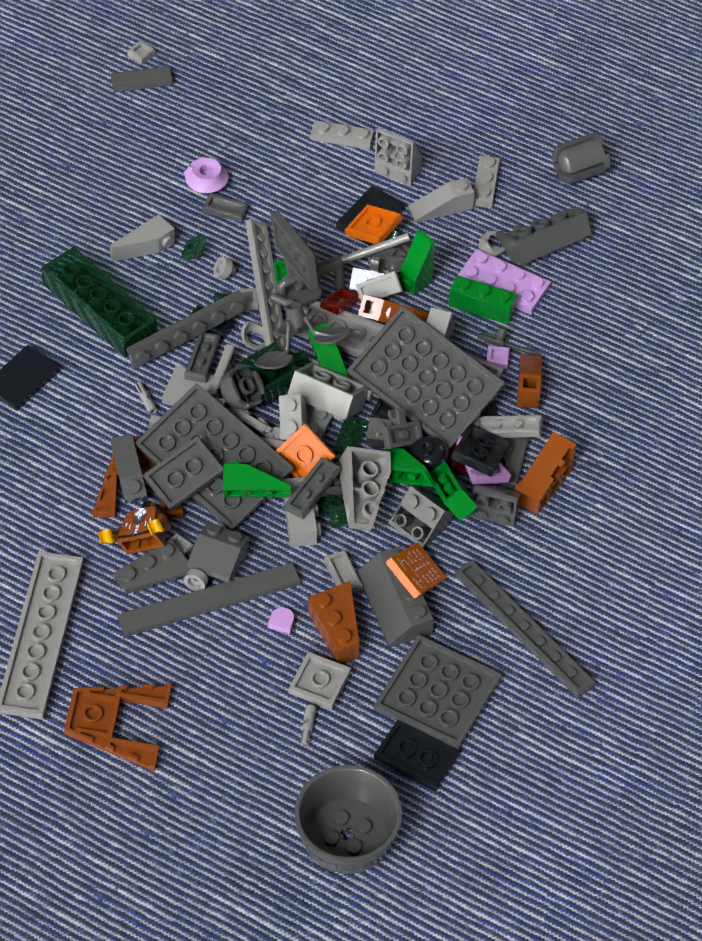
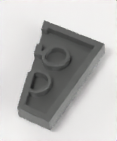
[113,539,190,594]

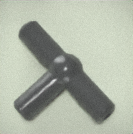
[270,293,311,318]

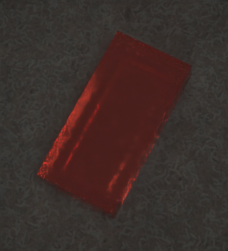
[320,287,359,315]

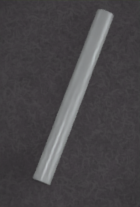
[340,233,410,265]

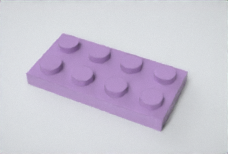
[458,249,551,315]

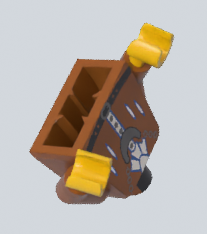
[98,501,171,554]

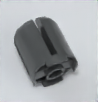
[552,132,611,184]

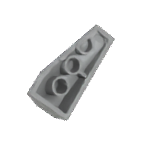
[339,446,391,531]

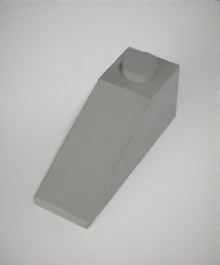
[408,178,474,223]
[110,214,175,262]

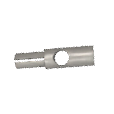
[135,381,158,415]
[300,705,316,746]

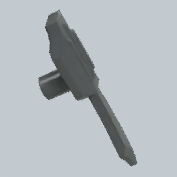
[477,327,539,355]

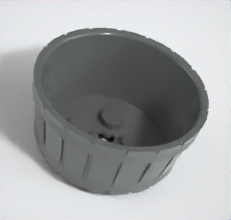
[294,765,402,874]

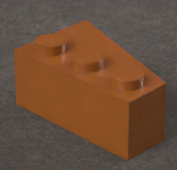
[514,432,576,515]
[308,581,359,664]

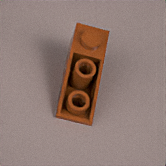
[358,295,428,323]
[516,353,542,408]

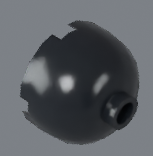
[408,436,452,473]

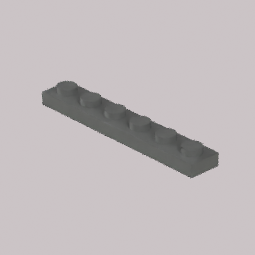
[126,290,247,368]

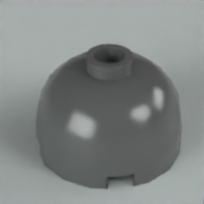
[220,364,265,410]

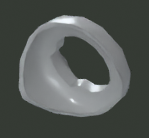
[478,231,505,257]
[240,321,266,350]

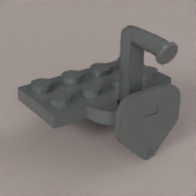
[271,210,345,304]

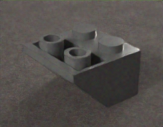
[470,484,522,527]
[388,486,454,549]

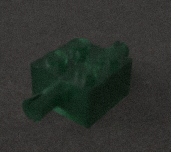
[239,342,309,406]

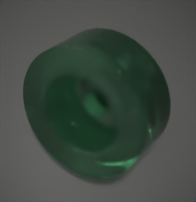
[319,494,341,517]

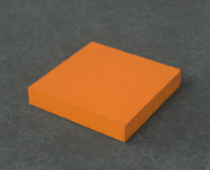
[344,204,403,244]
[275,422,336,478]

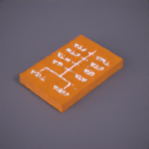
[386,542,447,598]

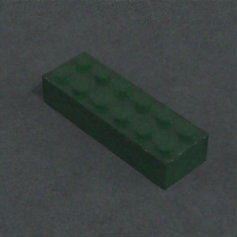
[41,246,157,358]

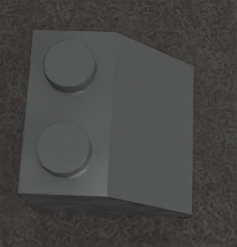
[186,522,249,582]

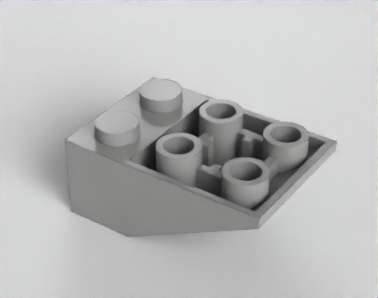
[374,128,422,186]

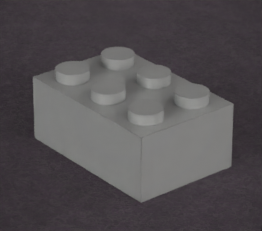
[287,362,369,420]

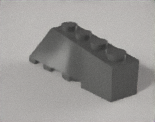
[496,207,592,265]

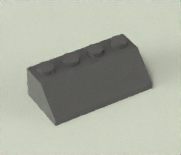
[357,546,434,647]

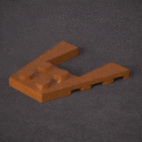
[92,436,183,518]
[64,683,172,771]

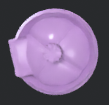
[183,157,228,193]

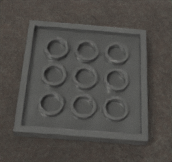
[374,634,502,750]

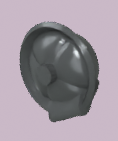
[367,240,410,275]

